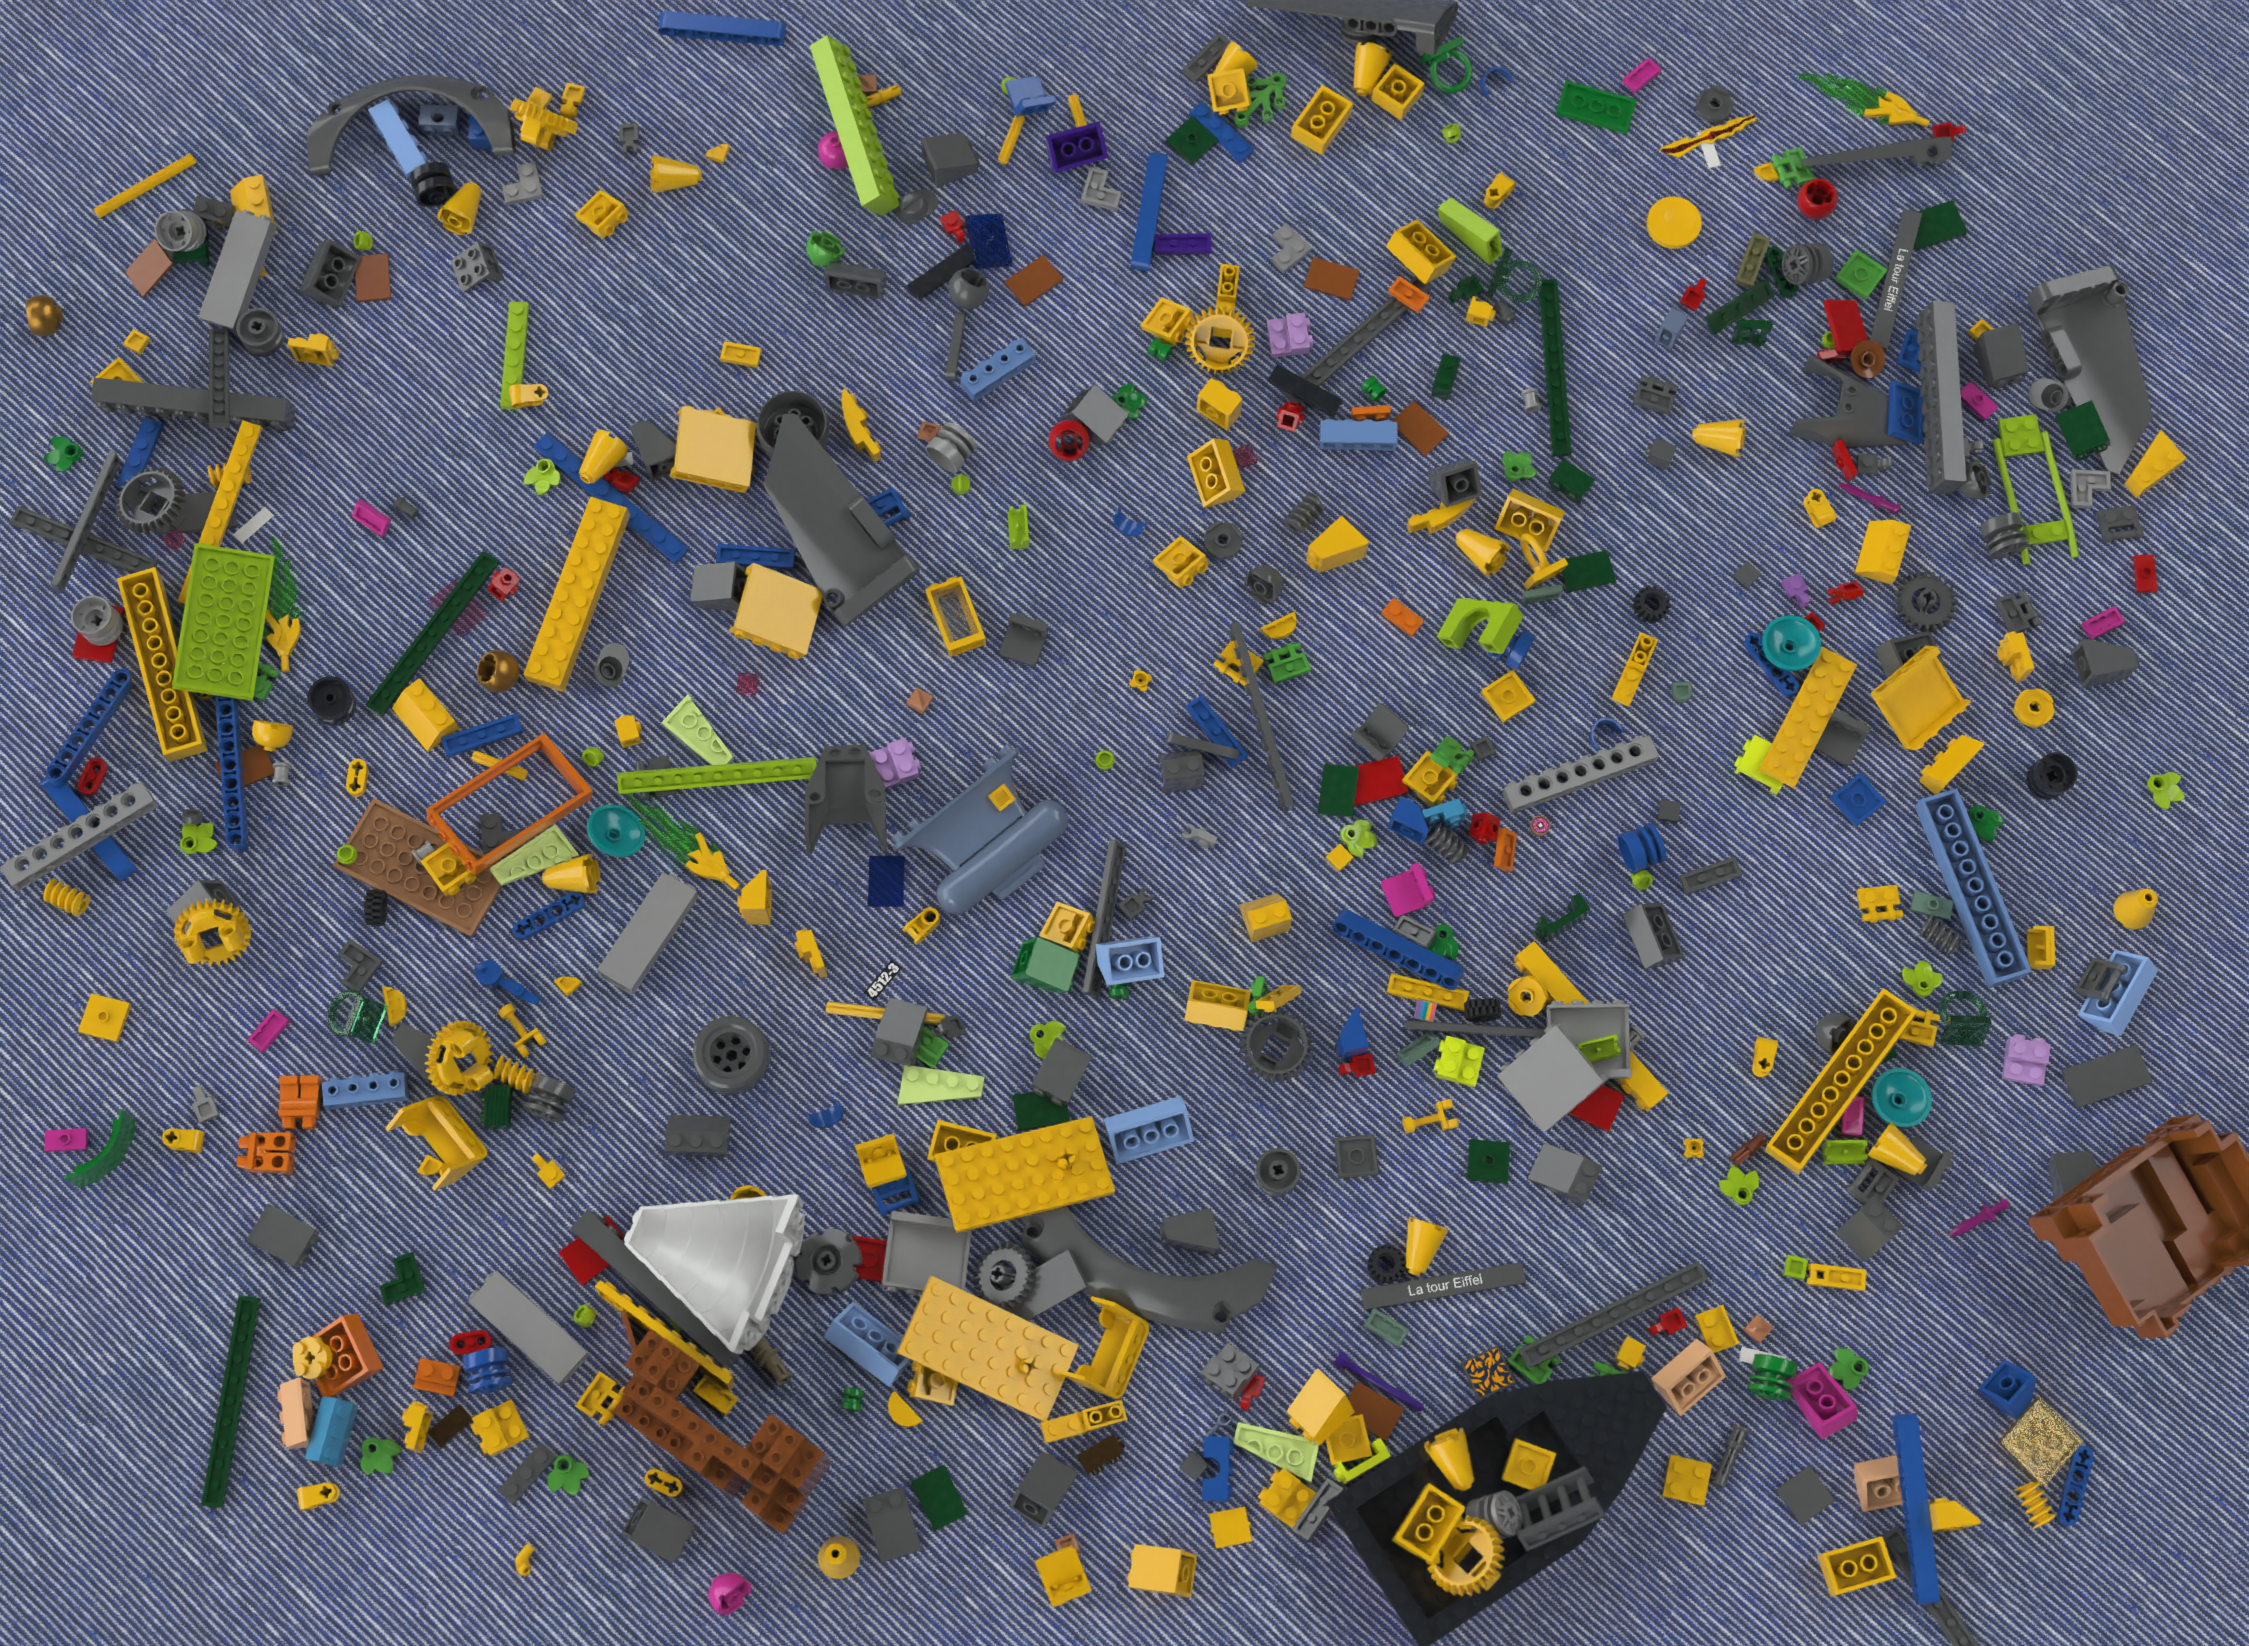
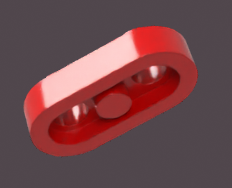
[77,757,108,796]
[449,1330,492,1355]

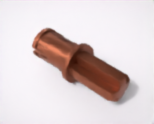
[1730,1133,1767,1166]

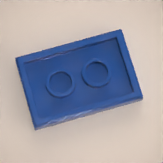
[1888,380,1923,444]

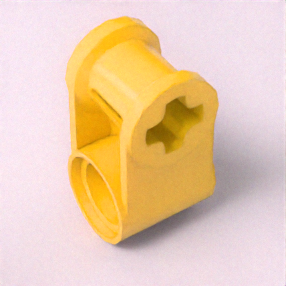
[1484,172,1516,209]
[509,384,548,408]
[1803,489,1836,528]
[903,907,940,945]
[1752,1036,1778,1078]
[162,1128,205,1153]
[296,1482,340,1511]

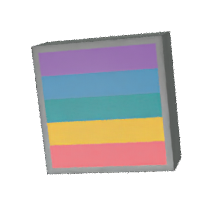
[1413,999,1437,1022]

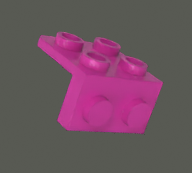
[1381,862,1435,917]

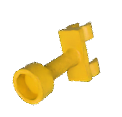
[498,1003,547,1058]
[1402,1099,1459,1134]

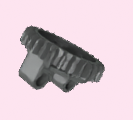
[114,467,186,535]
[1239,1009,1314,1083]

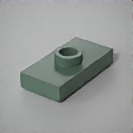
[1522,584,1563,605]
[1910,891,1954,921]
[1396,1032,1440,1067]
[1363,1308,1410,1348]

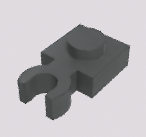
[619,123,639,156]
[1118,886,1154,921]

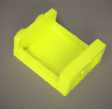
[1734,735,1783,795]
[1333,1438,1391,1485]

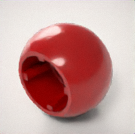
[1797,179,1838,220]
[1048,420,1090,462]

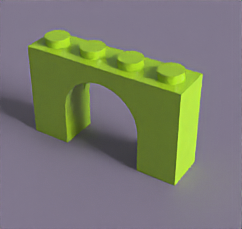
[1437,598,1524,654]

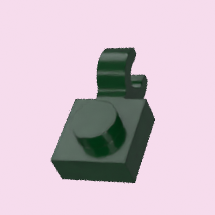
[1448,275,1484,303]

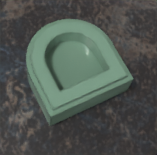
[1671,682,1692,703]

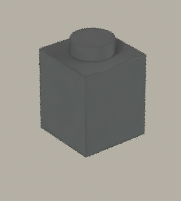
[1645,438,1677,470]

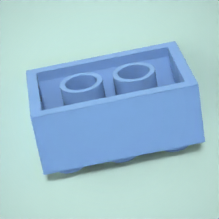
[1096,936,1164,985]

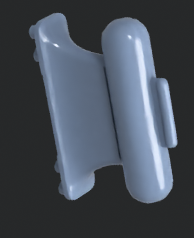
[890,743,1069,915]

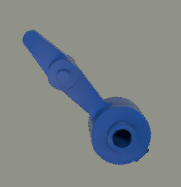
[474,960,540,1005]

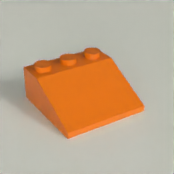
[310,1313,384,1398]

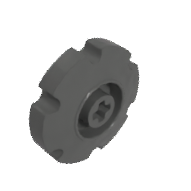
[796,1228,862,1296]

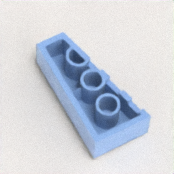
[368,99,428,179]

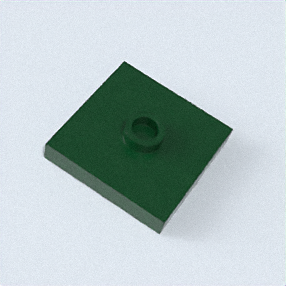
[1166,116,1218,166]
[1466,1139,1510,1184]

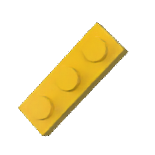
[1256,985,1301,1012]

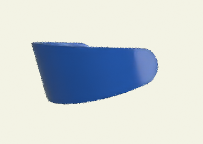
[1479,67,1514,96]
[1113,507,1148,537]
[1589,717,1623,752]
[806,1100,844,1128]

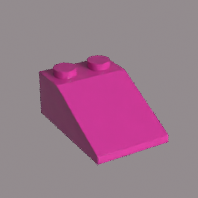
[1786,1362,1857,1440]

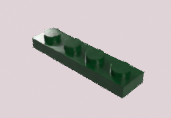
[1704,279,1775,334]

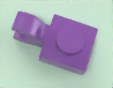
[1781,573,1811,609]

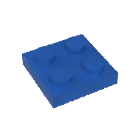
[1830,772,1887,827]

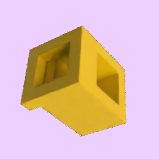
[1465,296,1496,327]

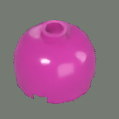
[818,131,848,169]
[708,1572,751,1616]

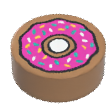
[1530,816,1550,837]

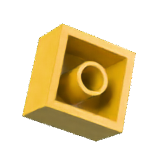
[1371,63,1425,120]
[1197,378,1242,431]

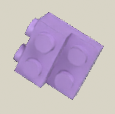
[1267,313,1313,357]
[869,737,922,789]
[2002,1034,2051,1086]

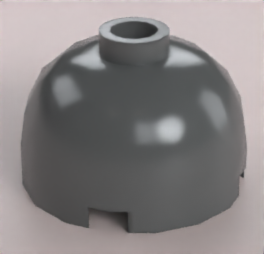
[1957,460,1992,499]
[1244,565,1284,604]
[1815,1013,1854,1054]

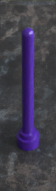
[1332,1351,1424,1411]

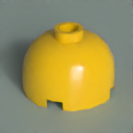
[252,720,293,751]

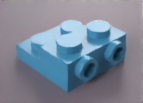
[1422,798,1468,830]

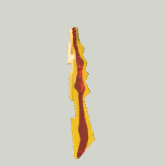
[1660,114,1756,158]

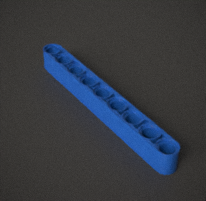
[215,695,249,853]
[1892,1413,1940,1605]

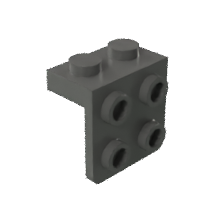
[999,613,1048,666]
[1351,703,1409,761]
[1815,709,1871,766]
[1894,1137,1954,1192]

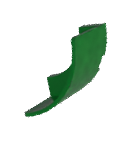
[64,1109,135,1188]

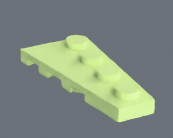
[661,695,734,765]
[490,825,579,886]
[898,1065,985,1106]
[1233,1422,1319,1483]

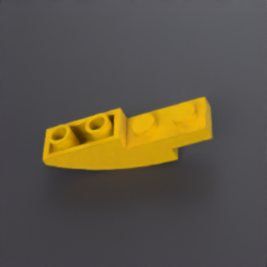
[1212,264,1240,338]
[842,389,882,462]
[1406,498,1477,534]
[1611,632,1658,707]
[1040,1399,1127,1444]

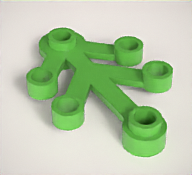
[1234,73,1287,128]

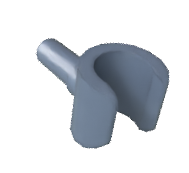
[1207,1410,1233,1436]

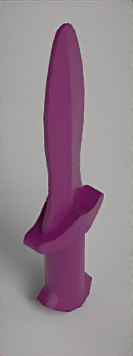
[1838,483,1900,514]
[1949,1198,2010,1237]

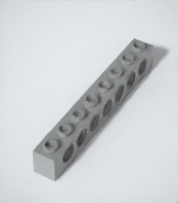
[1502,735,1659,814]
[0,781,159,891]

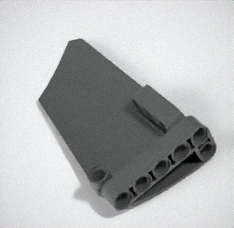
[1244,0,1458,55]
[2026,265,2153,476]
[764,414,920,627]

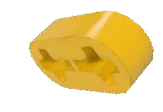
[346,759,369,797]
[644,1469,683,1498]

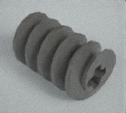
[1283,492,1325,534]
[1425,822,1470,864]
[1919,914,1965,956]

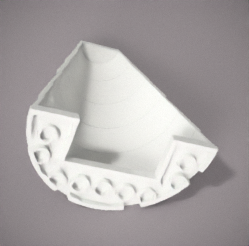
[624,1194,805,1354]

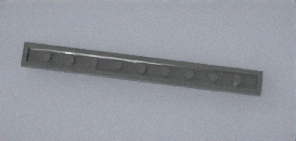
[1283,276,1432,404]
[1228,621,1294,812]
[1518,1261,1708,1369]

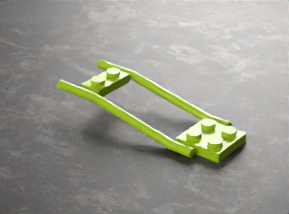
[1993,414,2079,565]

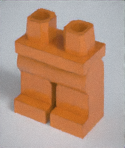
[278,1075,323,1131]
[236,1132,296,1175]

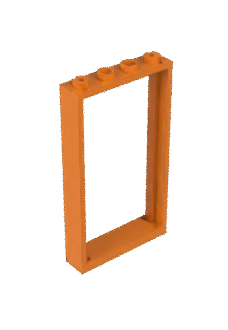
[426,733,593,875]

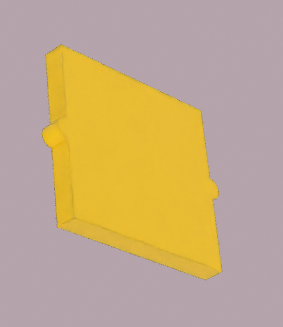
[1209,1507,1252,1549]

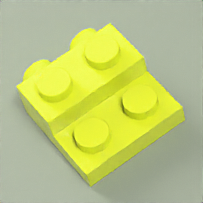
[1434,1036,1485,1087]

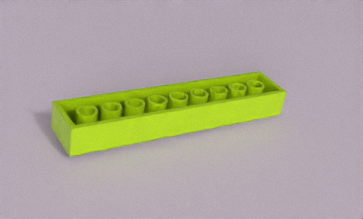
[810,35,900,216]

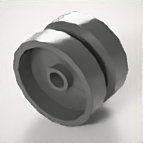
[236,308,285,357]
[1254,1148,1301,1197]

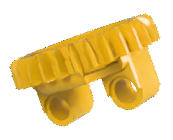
[510,99,578,151]
[1185,305,1255,375]
[174,898,251,966]
[424,1021,494,1096]
[1426,1515,1505,1596]

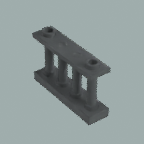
[1515,1466,1605,1551]

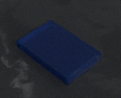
[965,213,1013,269]

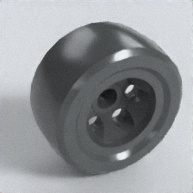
[757,391,830,458]
[693,1016,771,1095]

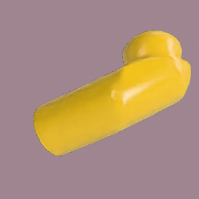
[515,1543,535,1576]

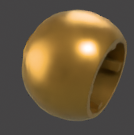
[25,295,63,337]
[477,650,519,693]

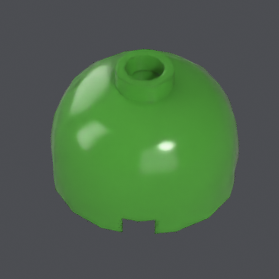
[806,230,845,267]

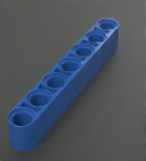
[658,11,786,46]
[1130,152,1168,271]
[46,669,133,788]
[39,774,138,882]
[1332,910,1464,990]

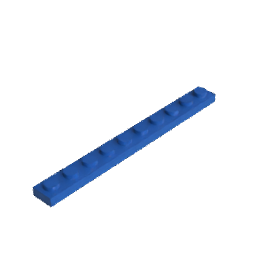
[534,432,689,565]

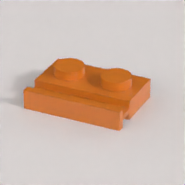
[413,1358,462,1397]

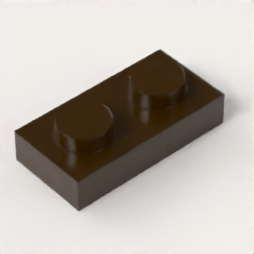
[427,1404,473,1449]

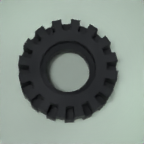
[1632,585,1670,623]
[364,889,388,926]
[1464,998,1502,1022]
[1367,1244,1406,1284]

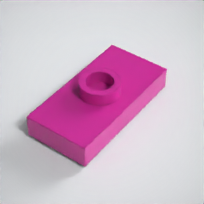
[1622,57,1662,94]
[1961,382,1998,421]
[352,500,392,537]
[2081,606,2125,640]
[247,1008,290,1053]
[1841,1097,1865,1138]
[44,1128,88,1152]

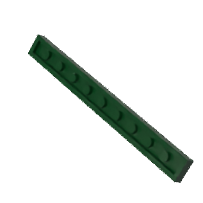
[1538,279,1572,457]
[365,551,500,717]
[201,1296,261,1508]

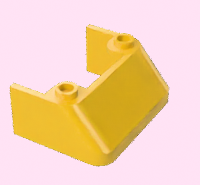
[385,1095,487,1191]
[1060,1296,1149,1399]

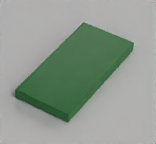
[1556,80,1637,134]

